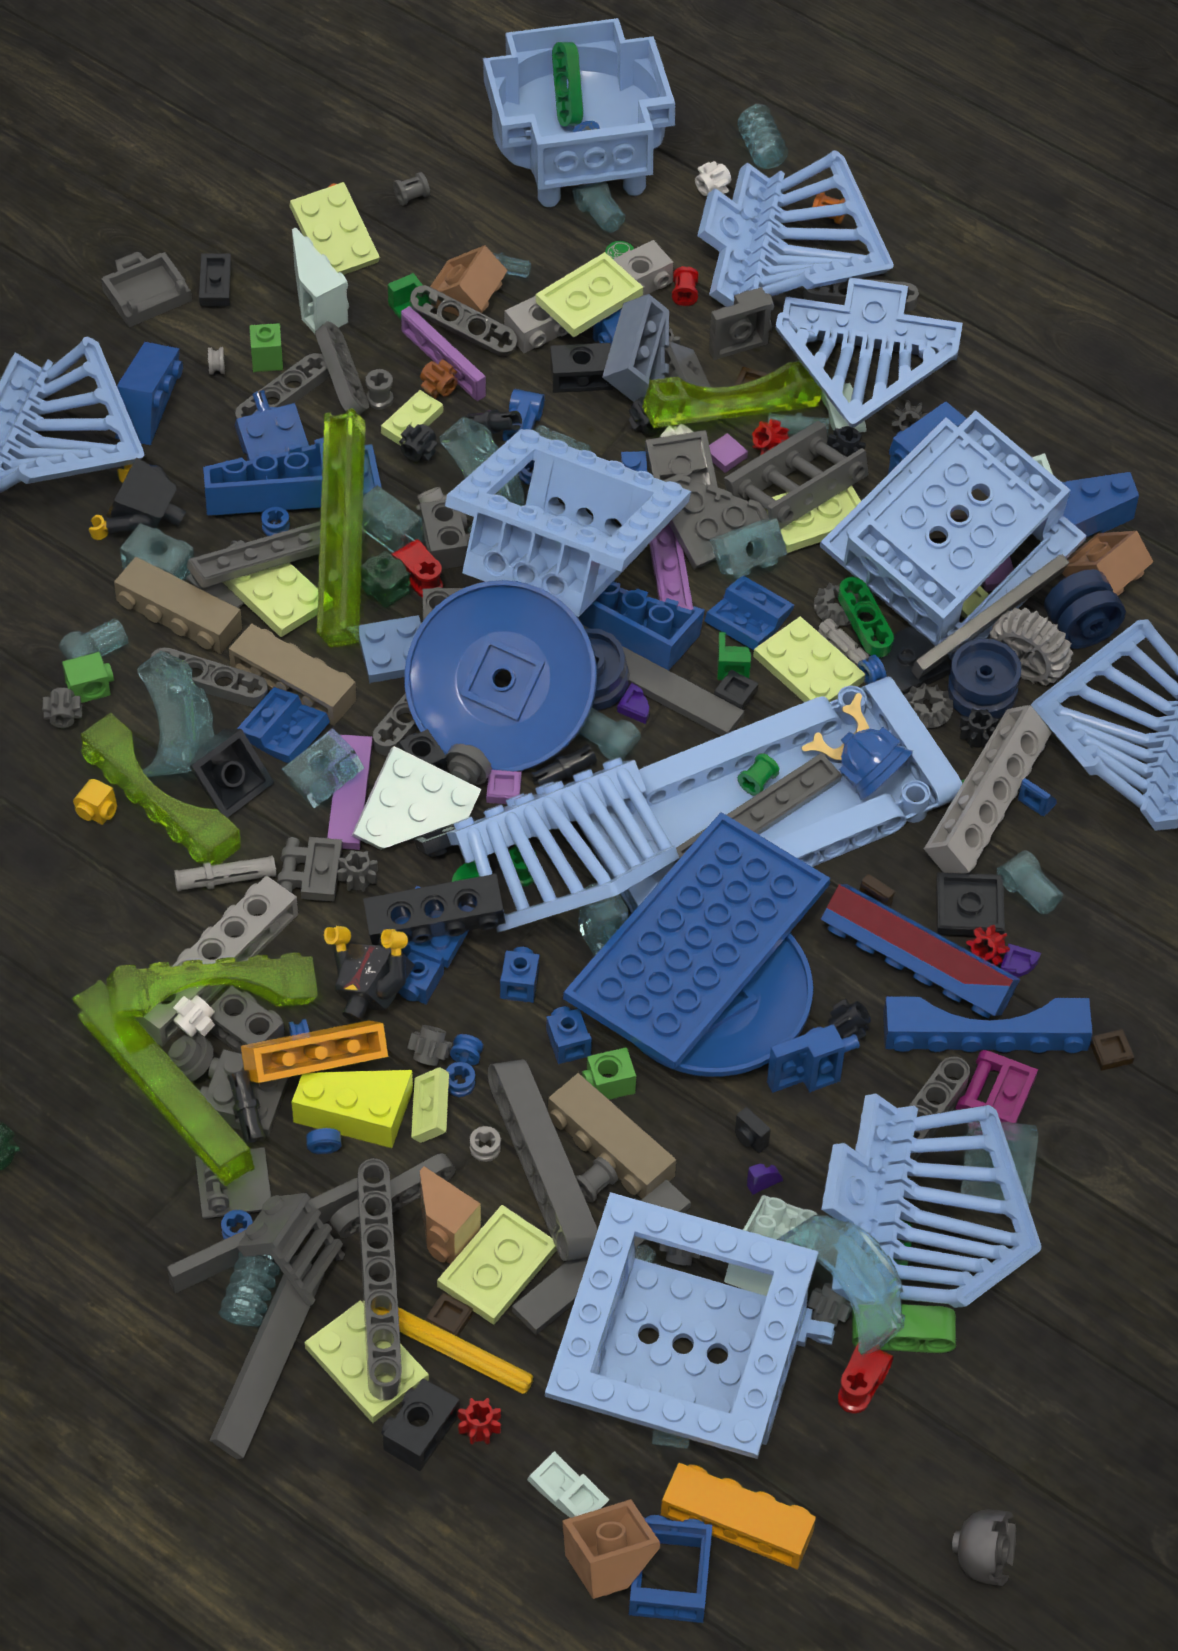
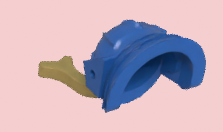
[801,693,913,800]

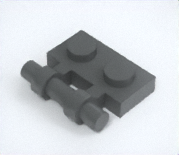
[277,837,343,902]

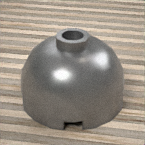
[952,1510,1016,1586]

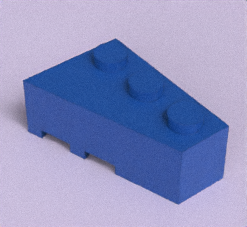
[115,342,183,445]
[1062,472,1139,542]

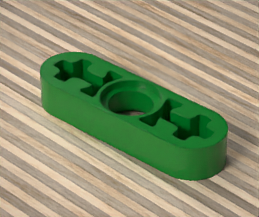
[552,42,583,127]
[838,577,894,657]

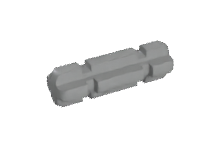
[818,618,869,667]

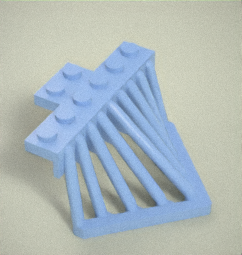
[697,150,894,307]
[776,277,963,427]
[0,337,144,493]
[1031,619,1178,831]
[447,757,679,932]
[821,1094,1041,1308]

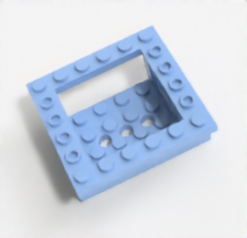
[820,410,1087,660]
[445,429,691,617]
[545,1192,818,1459]

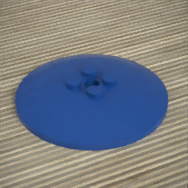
[404,580,597,772]
[634,933,813,1077]

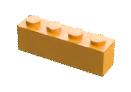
[241,1020,388,1083]
[661,1463,816,1570]

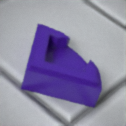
[617,683,649,724]
[1001,944,1041,977]
[747,1164,783,1195]

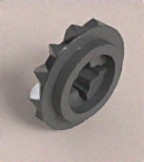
[814,582,863,626]
[904,683,953,728]

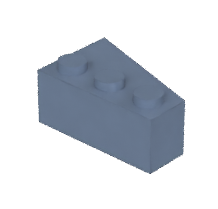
[602,294,669,403]

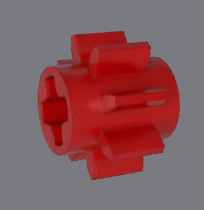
[752,419,789,455]
[966,925,1010,965]
[458,1398,501,1444]

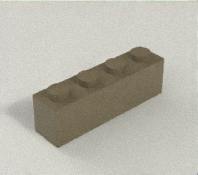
[114,557,242,654]
[229,623,356,726]
[548,1073,676,1199]

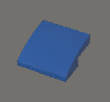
[704,575,794,650]
[237,687,330,765]

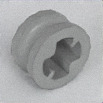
[208,347,225,375]
[470,1126,501,1162]

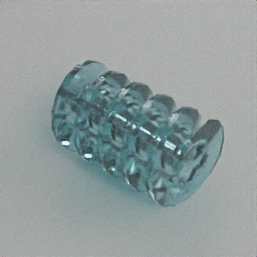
[737,104,788,169]
[218,1250,280,1326]

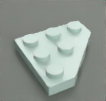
[351,746,481,850]

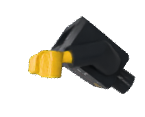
[89,457,186,540]
[324,926,415,1023]

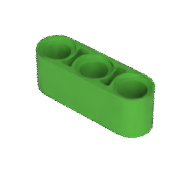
[852,1303,956,1353]

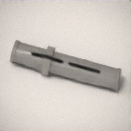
[174,855,276,892]

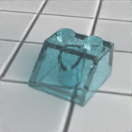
[960,1121,1038,1203]

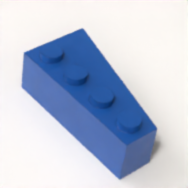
[203,438,331,515]
[576,581,705,671]

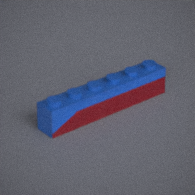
[821,884,1020,1018]

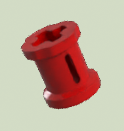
[672,266,699,306]

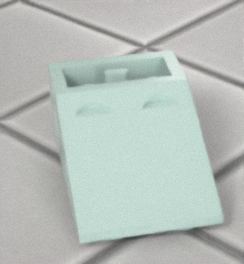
[292,228,349,334]
[724,1195,828,1296]

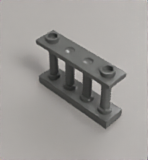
[724,421,869,533]

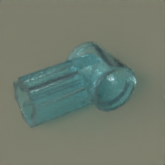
[573,181,625,233]
[59,619,128,660]
[578,708,641,760]
[997,850,1063,915]

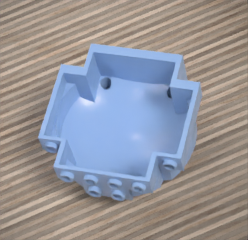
[483,18,675,207]

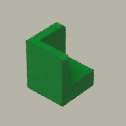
[388,273,431,320]
[717,632,751,680]

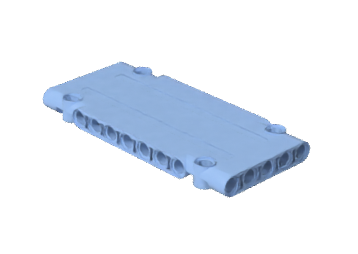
[578,676,962,913]

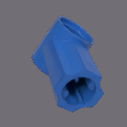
[503,389,545,442]

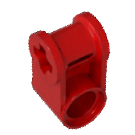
[389,539,443,598]
[837,1341,894,1413]

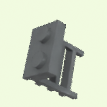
[237,1193,345,1305]

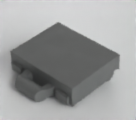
[101,252,192,327]

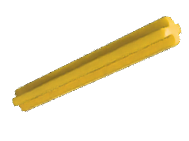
[373,1307,533,1394]

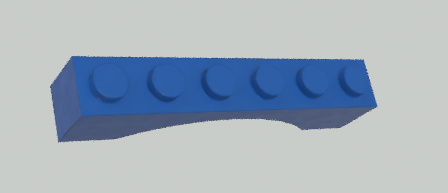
[883,997,1092,1053]

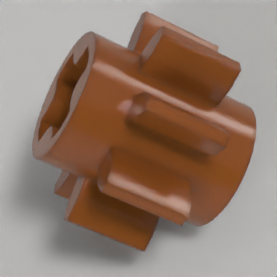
[420,359,458,399]

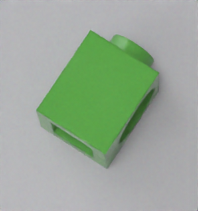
[250,323,283,372]
[62,652,114,703]
[582,1047,636,1100]

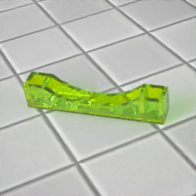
[642,361,823,428]
[81,712,241,865]
[106,952,318,1019]

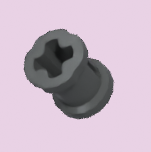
[393,172,430,206]
[366,369,393,410]
[575,1157,618,1203]

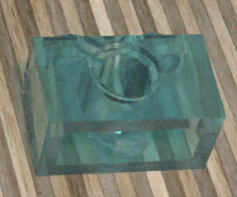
[356,485,423,553]
[710,518,788,578]
[120,523,194,581]
[282,728,364,808]
[578,883,628,956]

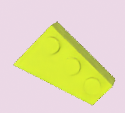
[292,1070,413,1148]

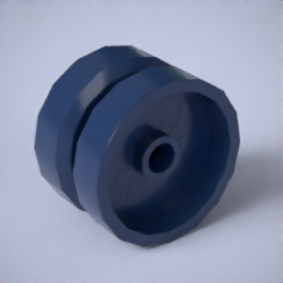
[1044,569,1126,649]
[585,628,630,711]
[948,638,1021,718]

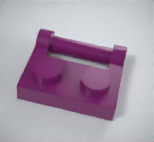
[956,1050,1038,1130]

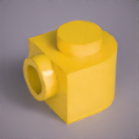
[73,779,117,825]

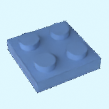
[357,615,421,683]

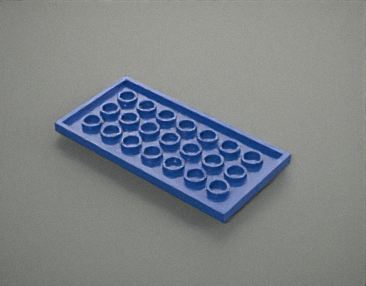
[563,812,830,1070]

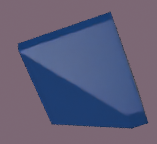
[1018,778,1057,816]

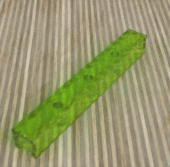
[317,408,366,648]
[73,979,255,1186]

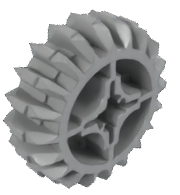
[989,608,1073,686]

